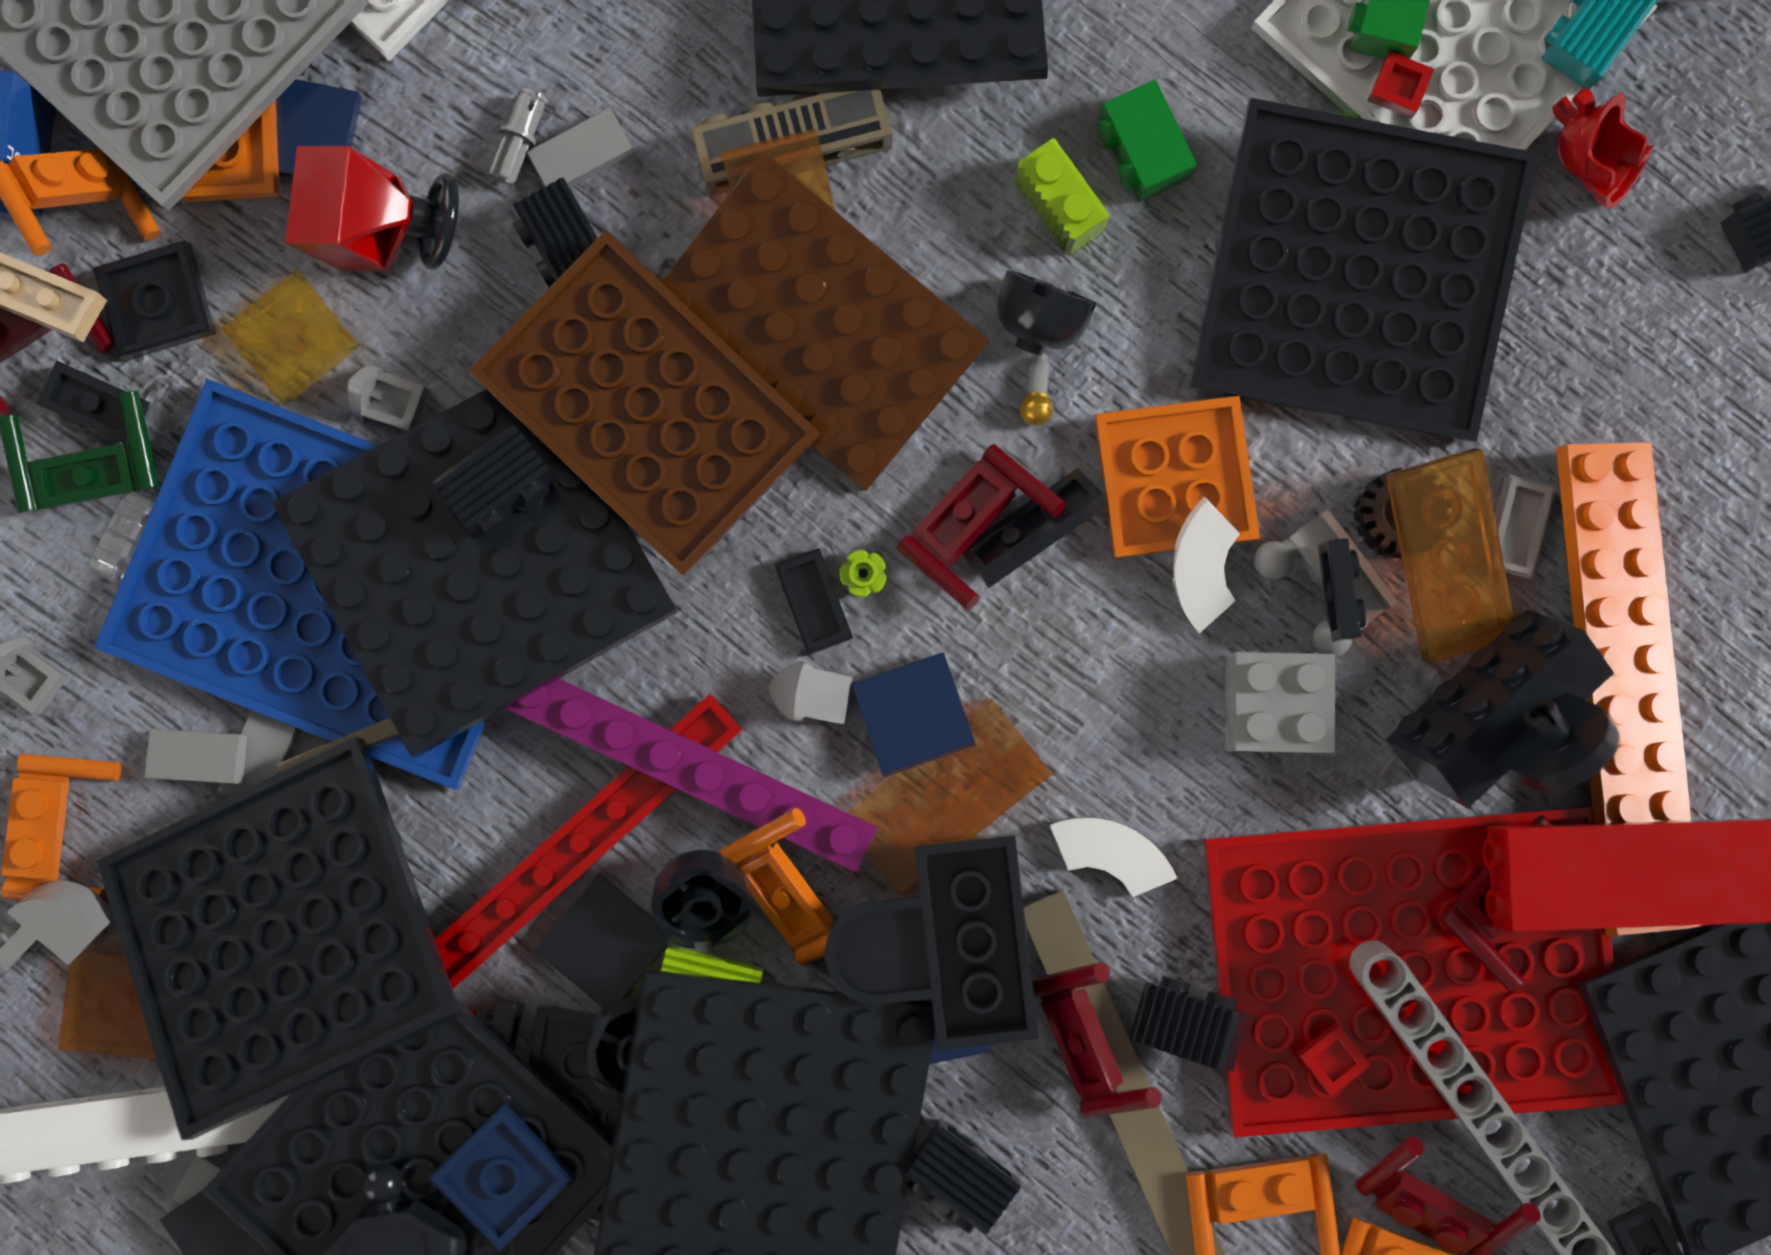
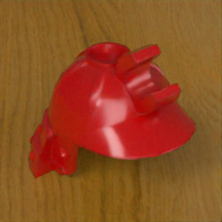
[1552,87,1654,210]

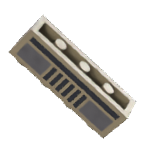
[691,89,892,197]

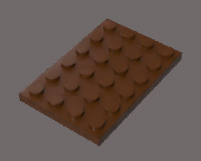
[661,151,990,491]
[468,230,821,577]

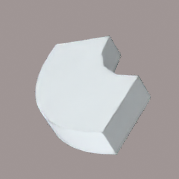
[1173,496,1240,634]
[1049,817,1178,897]

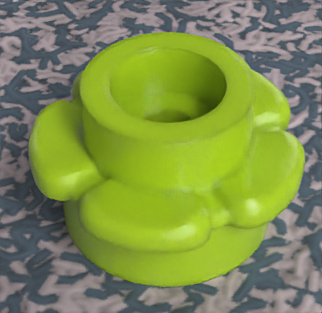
[839,550,887,597]

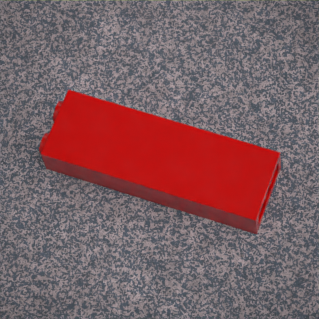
[1483,818,1771,932]

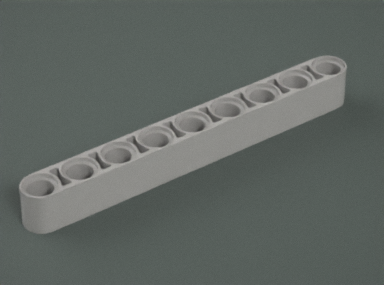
[1350,941,1617,1255]

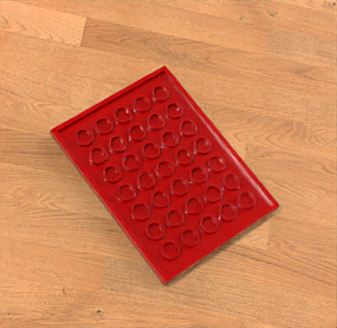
[1203,806,1625,1138]

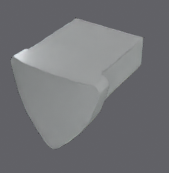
[348,365,429,431]
[0,637,69,715]
[768,661,853,725]

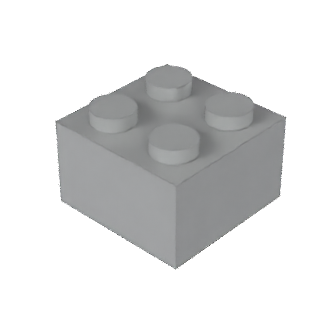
[1225,652,1335,754]

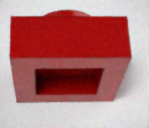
[1367,51,1435,119]
[1297,1023,1371,1096]

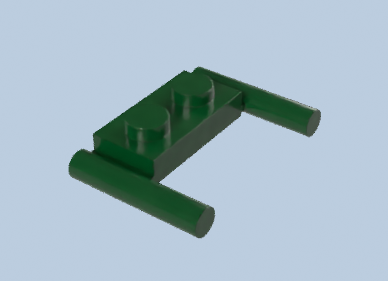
[0,391,159,514]

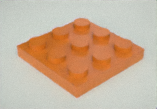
[1094,396,1260,559]

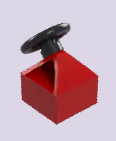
[285,146,459,271]

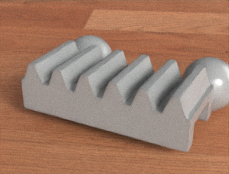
[1254,509,1399,658]

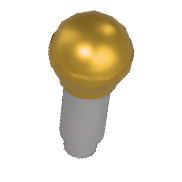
[1019,353,1053,426]

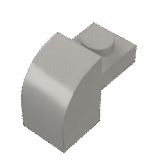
[0,881,114,971]

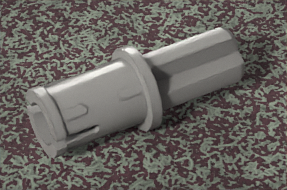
[488,88,548,185]

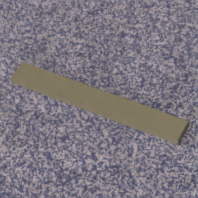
[1024,889,1225,1255]

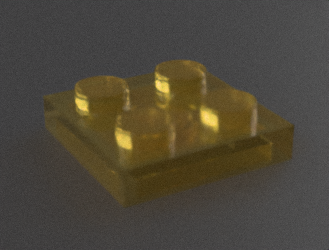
[222,269,361,405]

